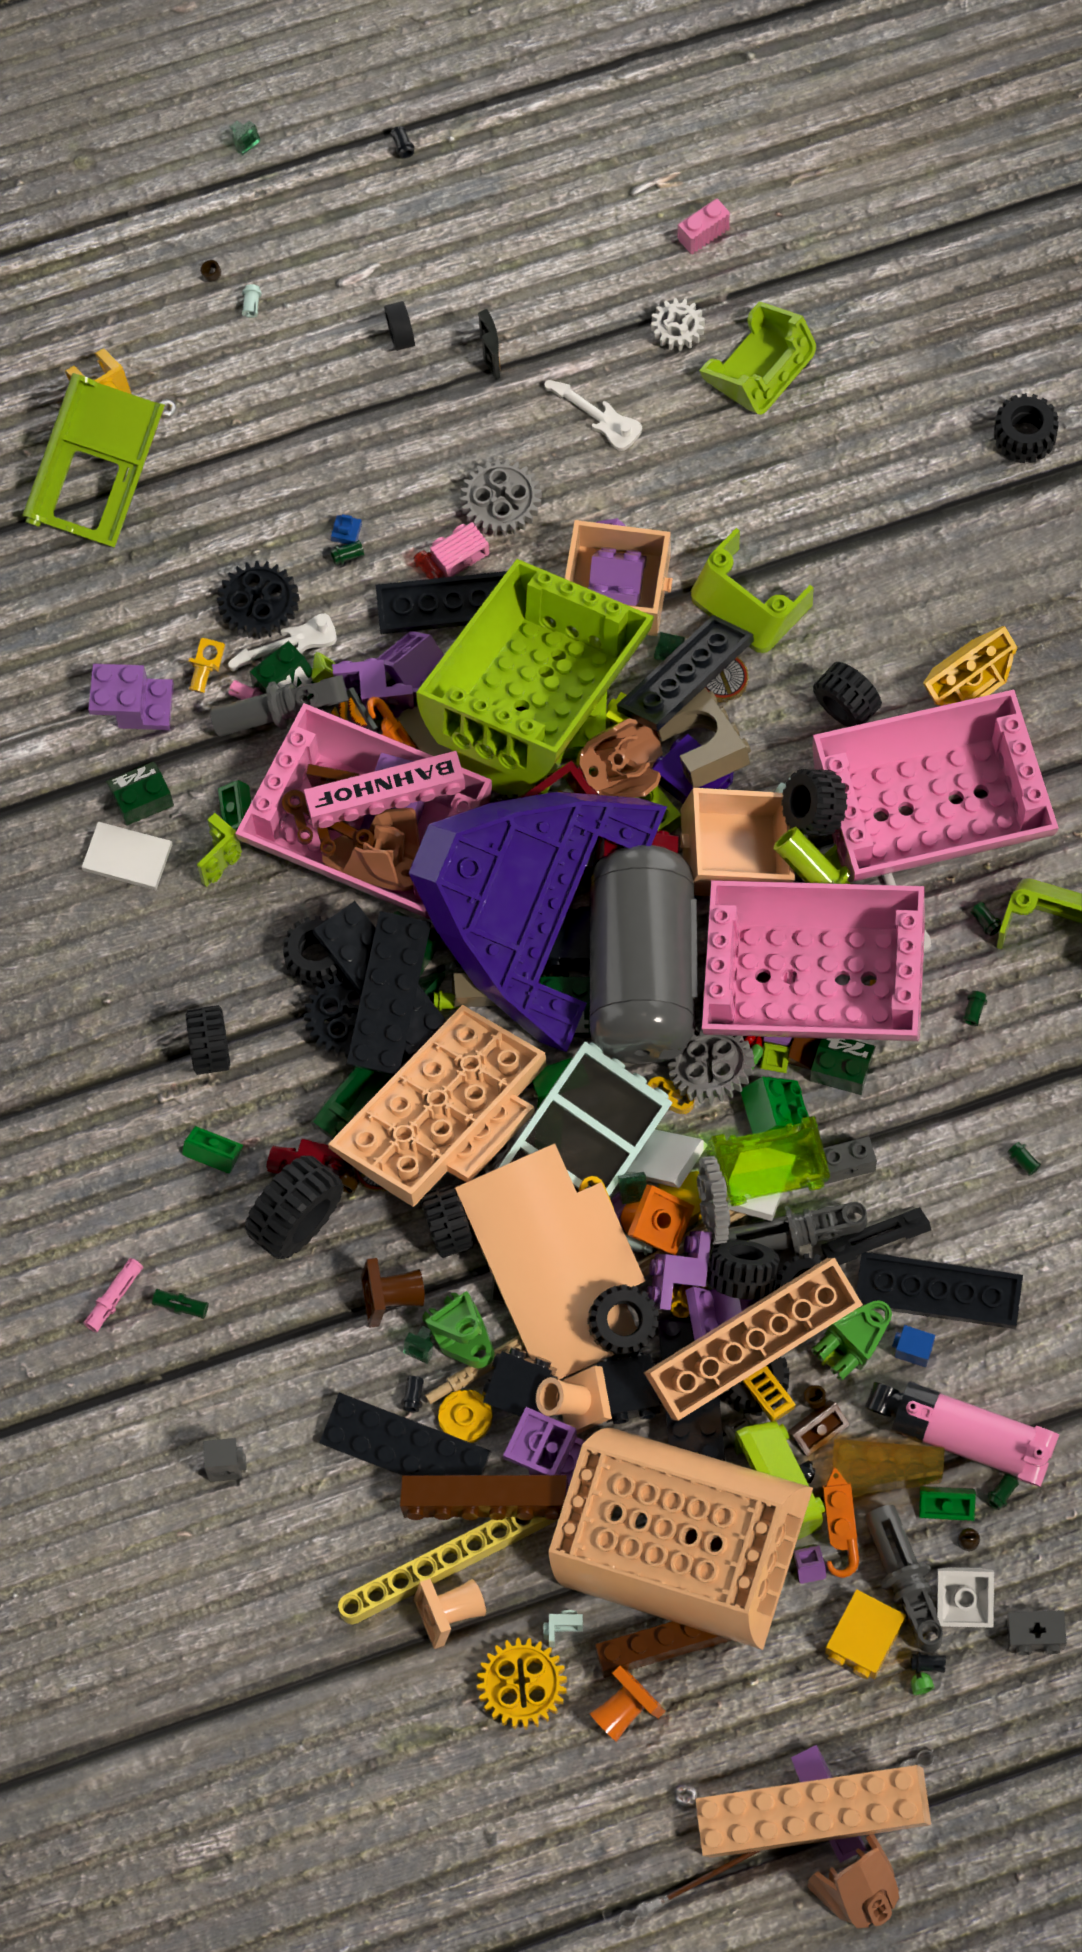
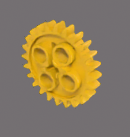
[477,1638,567,1730]

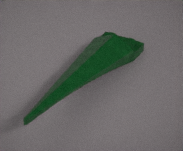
[311,973,445,1140]

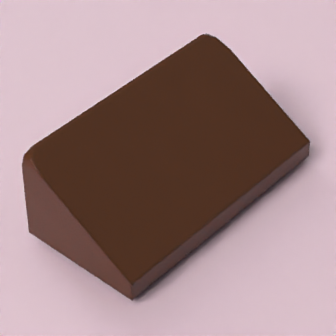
[788,1038,822,1070]
[787,1400,850,1457]

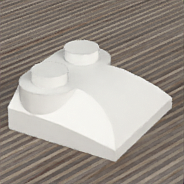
[937,1567,994,1627]

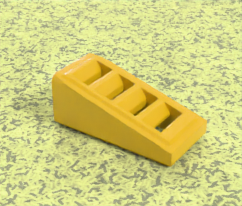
[742,1366,796,1421]

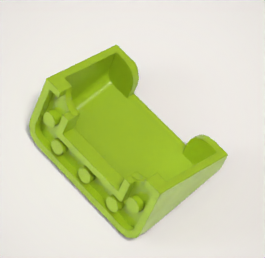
[699,301,816,415]

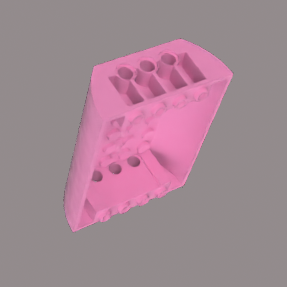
[813,690,1058,882]
[235,703,492,919]
[702,880,925,1041]

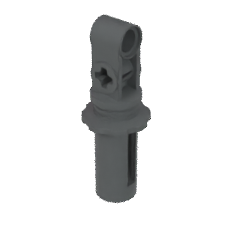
[211,675,349,737]
[727,1202,867,1256]
[864,1505,943,1653]

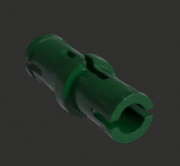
[152,1289,209,1319]

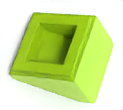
[312,652,335,683]
[760,1041,792,1073]

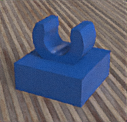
[331,514,362,544]

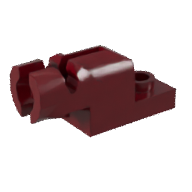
[266,1139,353,1174]

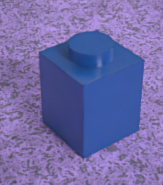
[892,1325,936,1368]

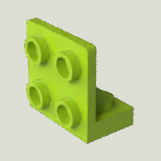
[197,813,242,887]

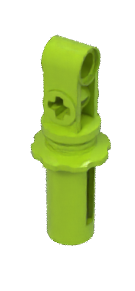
[773,827,854,884]

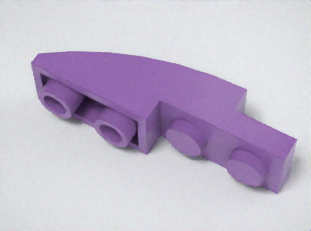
[791,1745,866,1863]

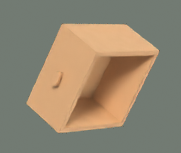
[565,520,673,636]
[680,788,795,896]

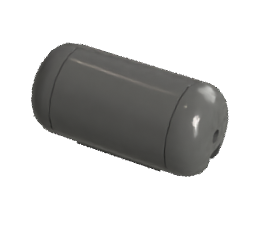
[590,845,698,1064]

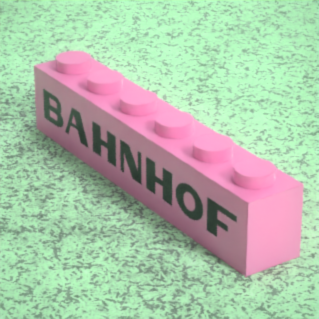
[304,751,465,828]

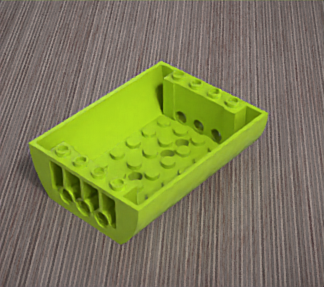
[416,559,654,784]

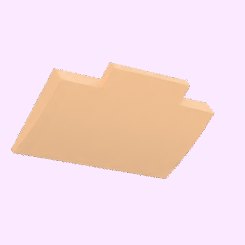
[328,1005,547,1207]
[454,1144,645,1380]

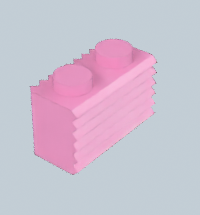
[677,198,730,254]
[430,522,490,577]

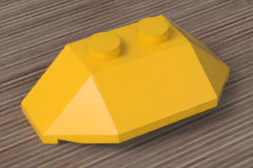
[923,626,1017,706]

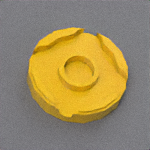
[438,1390,493,1443]

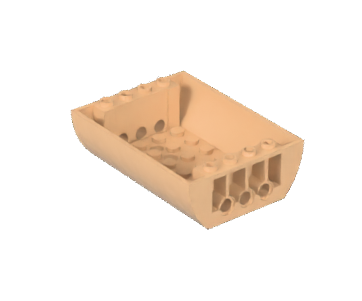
[548,1428,813,1650]

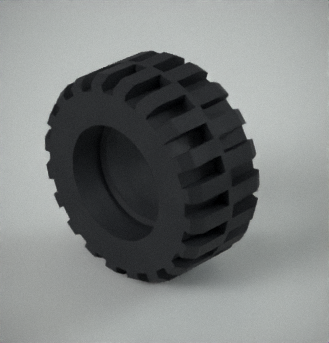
[245,1156,344,1259]

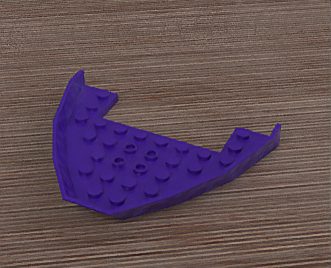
[409,792,667,1052]

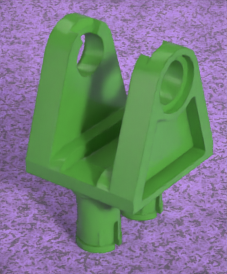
[422,1291,495,1368]
[811,1300,892,1381]

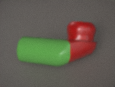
[744,1036,763,1070]

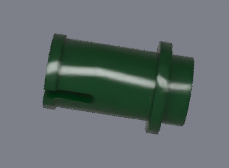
[330,540,364,565]
[970,902,1002,936]
[962,991,988,1026]
[1007,1142,1042,1176]
[987,1474,1019,1510]

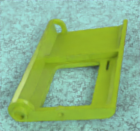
[22,373,165,548]

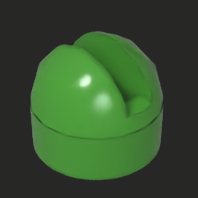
[911,1672,935,1695]

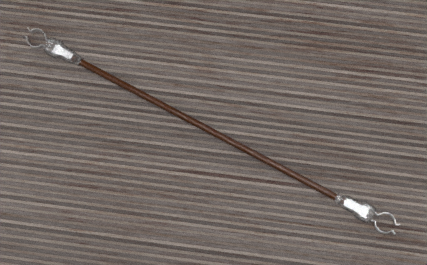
[615,1750,938,1929]

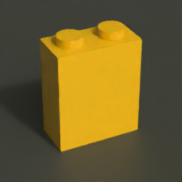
[825,1589,906,1680]

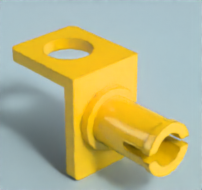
[188,638,225,693]

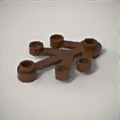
[282,790,374,857]

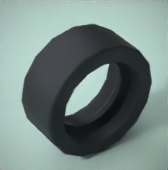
[384,301,415,351]

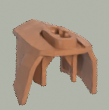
[576,719,662,798]
[322,808,420,892]
[807,1834,899,1928]

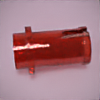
[413,550,444,579]

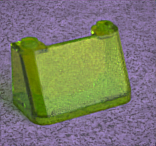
[706,1116,831,1206]

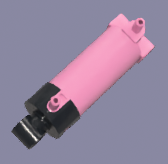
[865,1381,1059,1487]

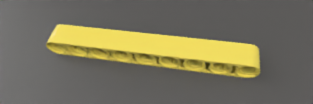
[338,1517,558,1624]

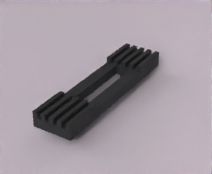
[821,1207,931,1265]

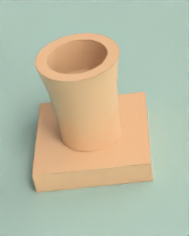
[536,1366,612,1434]
[414,1579,486,1649]

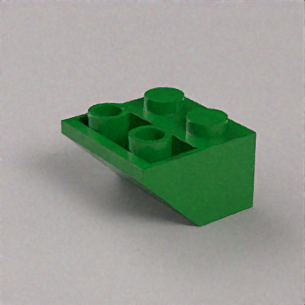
[741,1077,812,1140]

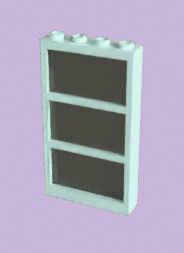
[497,1041,673,1196]

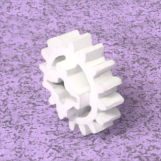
[651,298,705,351]

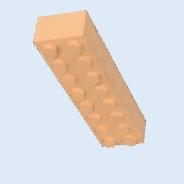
[644,1258,863,1421]
[695,1765,931,1858]

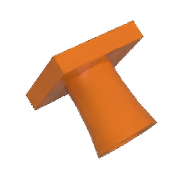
[621,1185,695,1256]
[589,1666,666,1742]

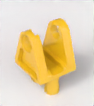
[65,348,132,394]

